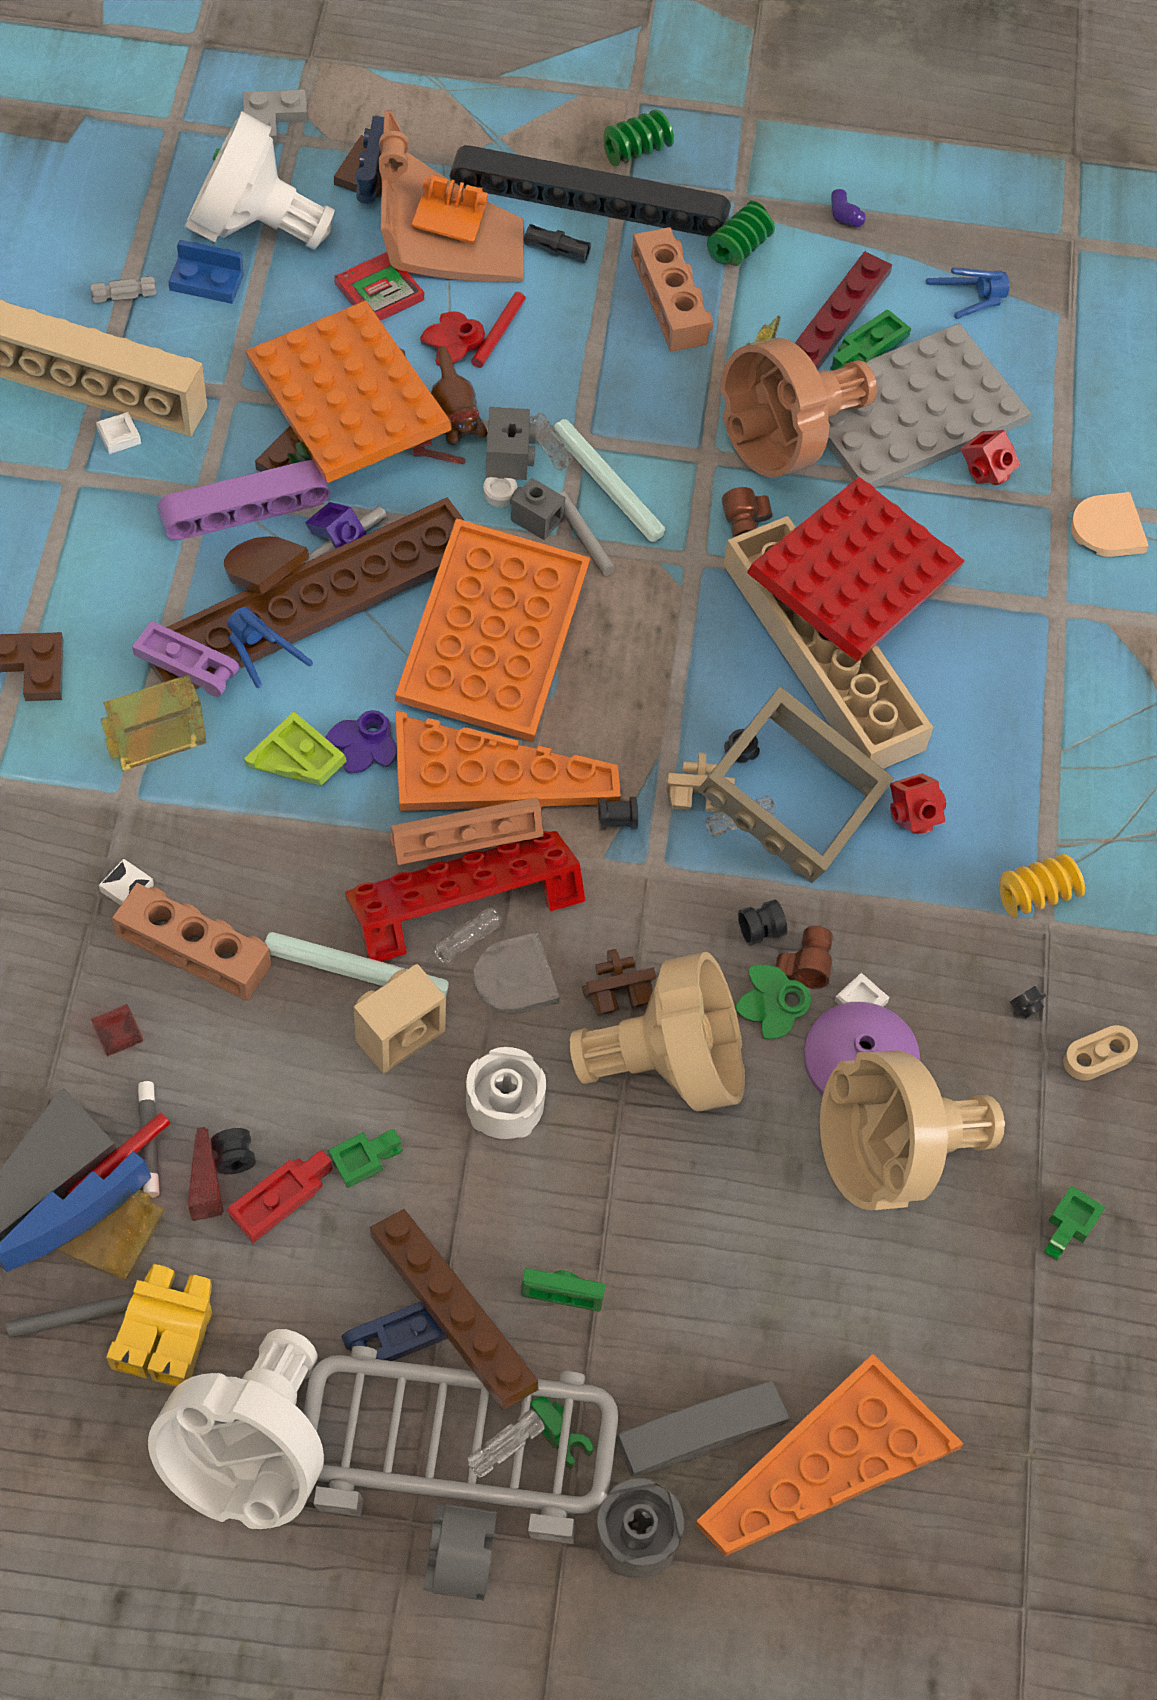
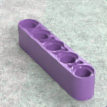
[157,460,330,540]

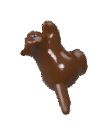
[431,346,488,445]

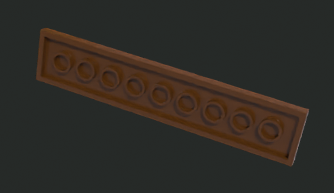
[149,497,465,700]

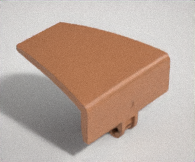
[379,110,524,282]

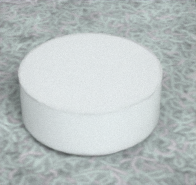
[483,477,518,507]

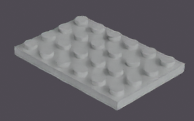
[826,323,1032,488]

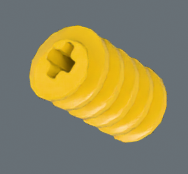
[999,853,1085,918]

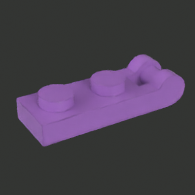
[132,621,240,697]

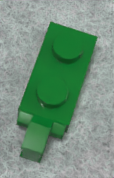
[830,309,911,371]

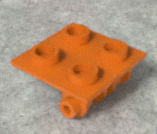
[411,174,488,244]

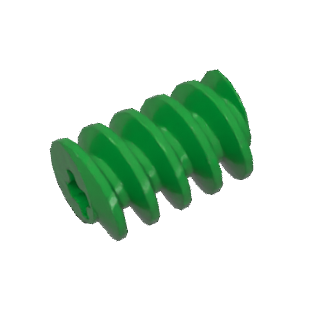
[603,109,674,166]
[707,200,775,266]

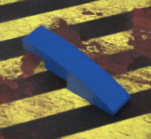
[0,1151,152,1272]

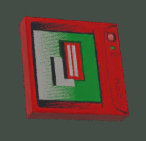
[334,252,424,321]

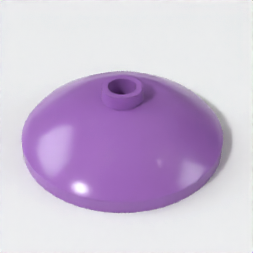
[804,1002,920,1095]

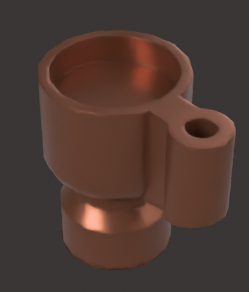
[721,487,773,538]
[775,926,833,989]

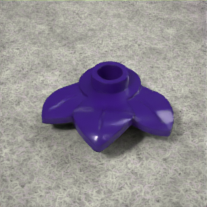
[325,710,397,773]

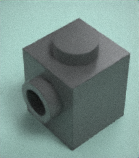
[510,478,566,540]

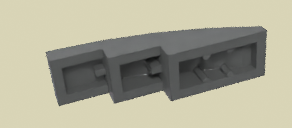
[616,1381,790,1477]

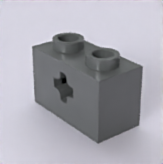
[486,407,536,480]

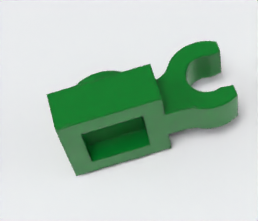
[328,1129,403,1188]
[1044,1186,1106,1261]
[529,1396,593,1469]

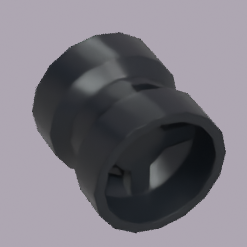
[738,899,787,946]

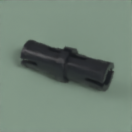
[524,224,591,263]

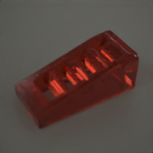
[188,1127,224,1221]

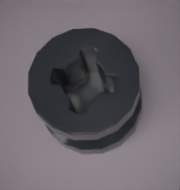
[211,1128,256,1175]

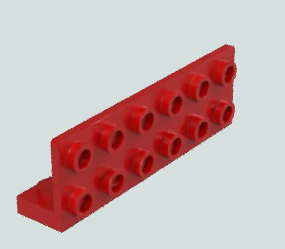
[345,831,586,962]

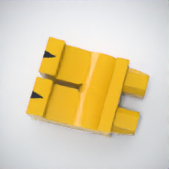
[106,1264,212,1387]

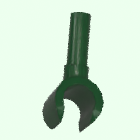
[287,442,312,464]

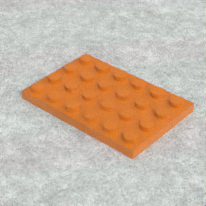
[246,301,452,483]
[395,518,591,742]

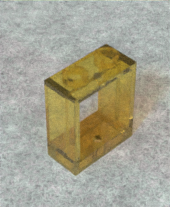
[100,675,207,771]

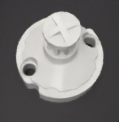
[184,111,335,250]
[148,1329,324,1529]

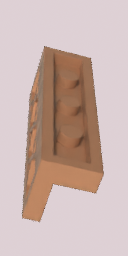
[388,797,543,865]

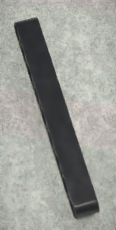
[449,145,731,237]

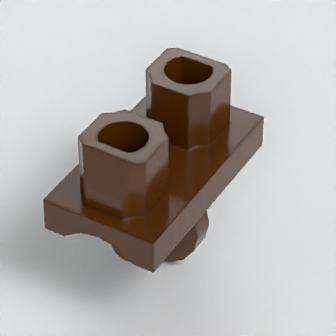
[582,949,656,1016]

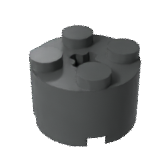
[594,1478,684,1578]
[423,1504,497,1601]

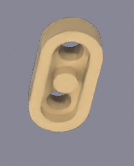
[1063,1025,1138,1081]

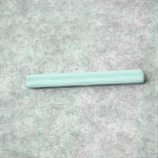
[553,419,665,542]
[265,932,449,996]

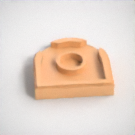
[1071,492,1149,557]

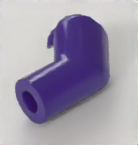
[831,189,866,228]

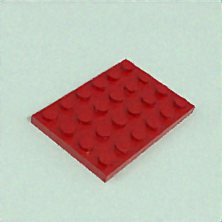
[747,477,965,662]

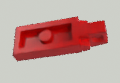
[226,1150,333,1244]

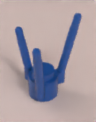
[925,267,1009,318]
[227,607,313,688]

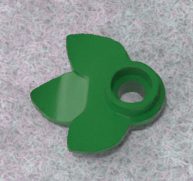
[735,965,811,1039]

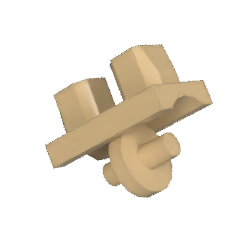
[666,752,735,813]

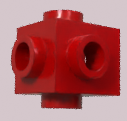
[960,430,1020,485]
[890,773,946,834]

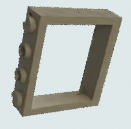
[697,686,894,883]

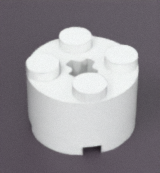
[466,1047,546,1139]

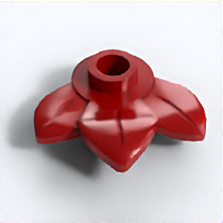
[420,311,485,366]

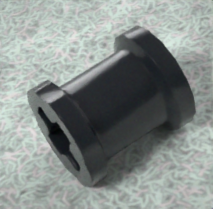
[598,797,638,831]

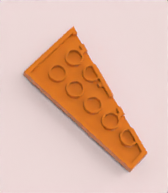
[396,710,621,811]
[695,1354,964,1557]

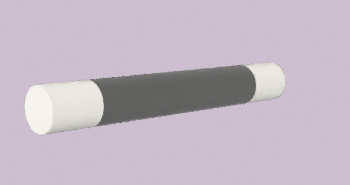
[138,1081,160,1198]

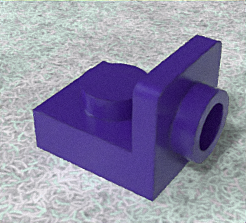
[305,502,366,549]

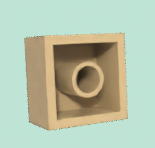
[353,964,446,1074]

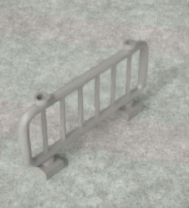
[303,1346,618,1544]

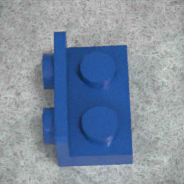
[168,240,244,304]

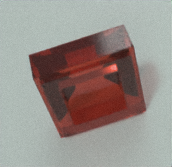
[91,1004,143,1057]

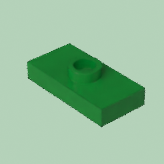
[521,1268,606,1312]

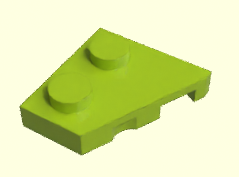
[244,711,347,786]

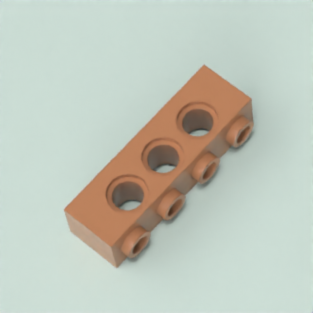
[631,227,713,352]
[112,883,271,1002]

